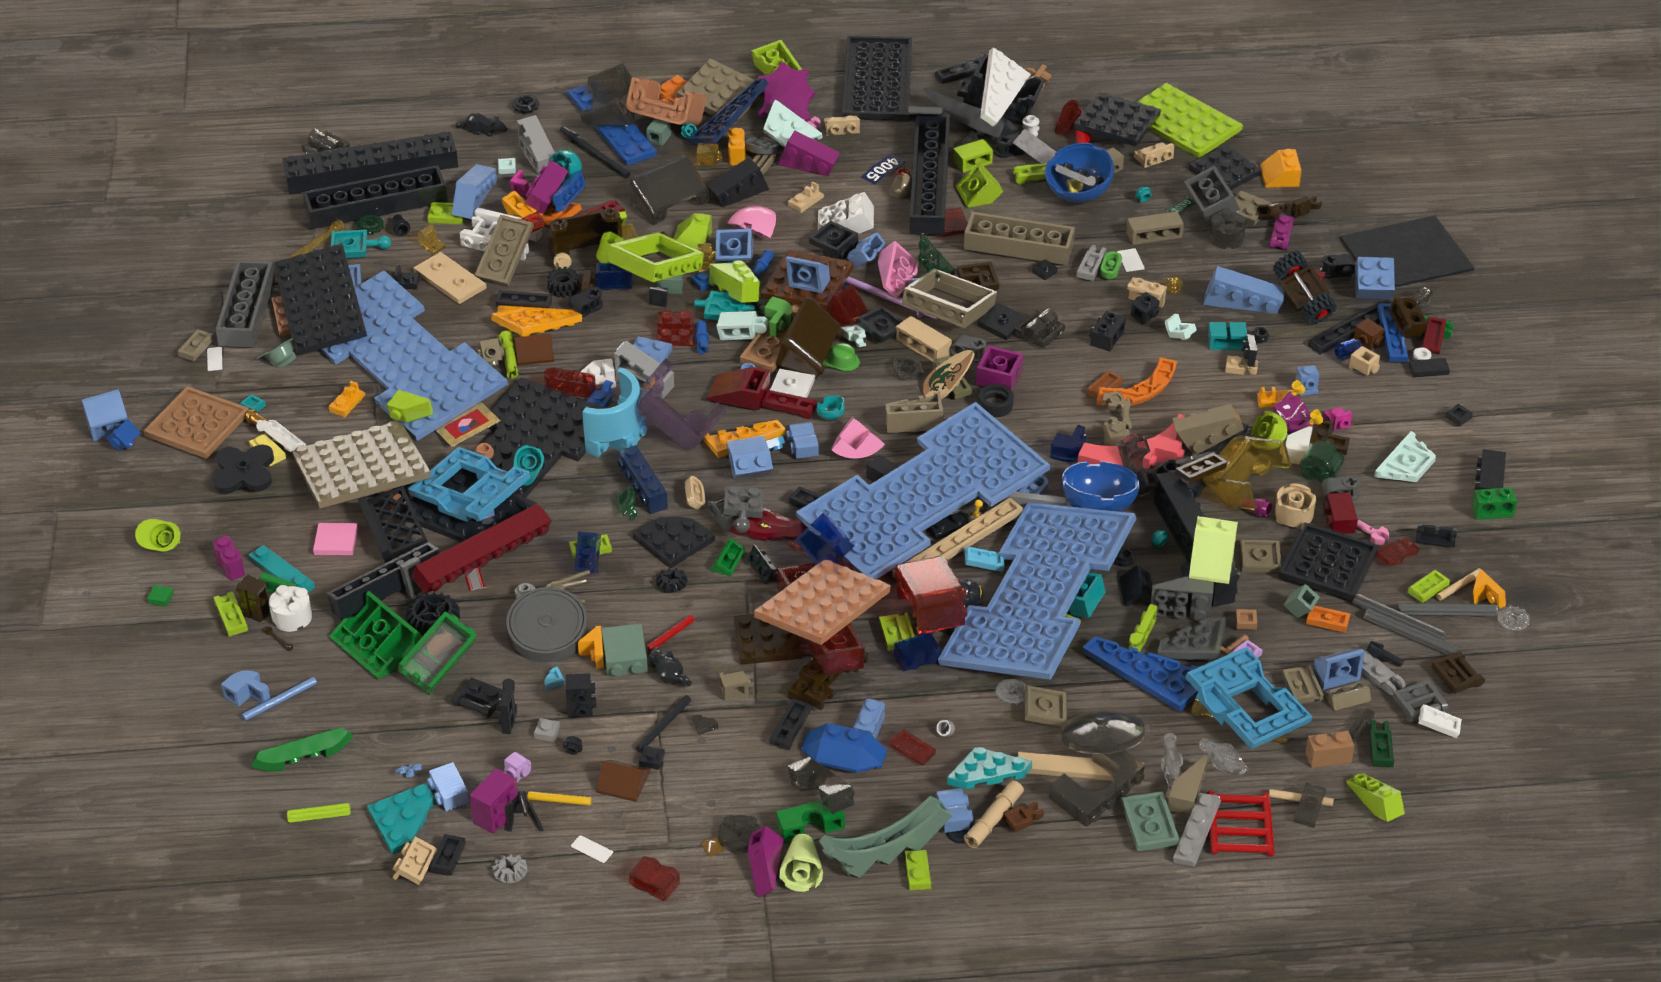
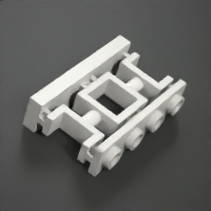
[460,208,542,261]

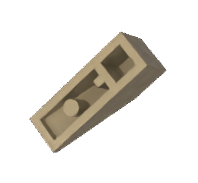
[1165,756,1208,816]

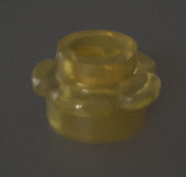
[1165,276,1183,293]

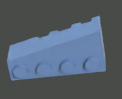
[452,164,497,219]
[1203,266,1284,314]

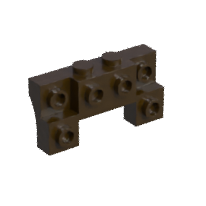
[788,642,868,710]

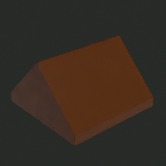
[515,334,554,366]
[596,760,650,802]

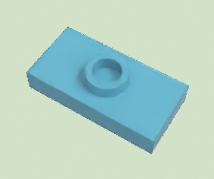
[964,546,1005,572]

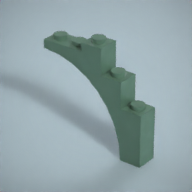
[819,796,953,878]

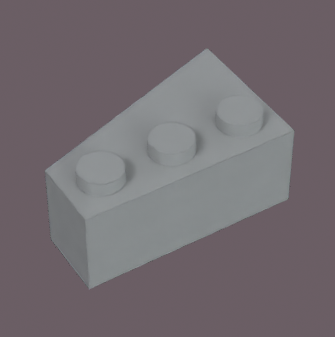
[517,115,556,175]
[614,341,674,399]

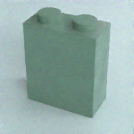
[602,624,648,677]

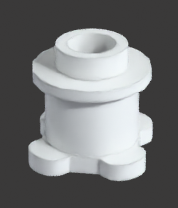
[1022,115,1039,137]

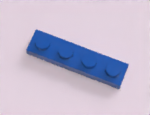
[553,170,585,212]
[1377,303,1408,362]

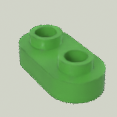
[1100,251,1122,279]

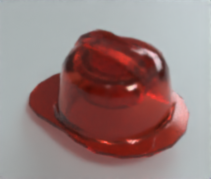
[1055,99,1083,135]

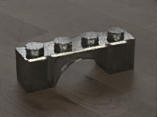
[788,757,855,814]

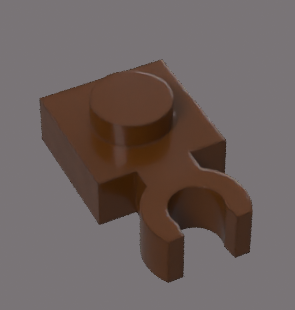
[1003,802,1044,832]

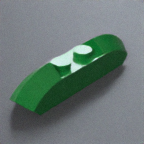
[250,727,354,771]

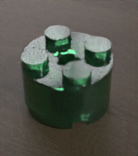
[1300,440,1344,484]

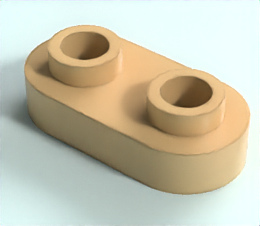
[685,476,705,509]

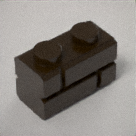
[236,575,270,622]

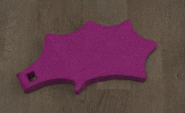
[757,62,815,139]

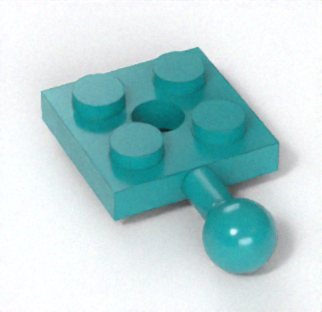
[331,230,391,258]

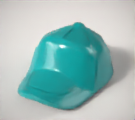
[513,445,544,486]

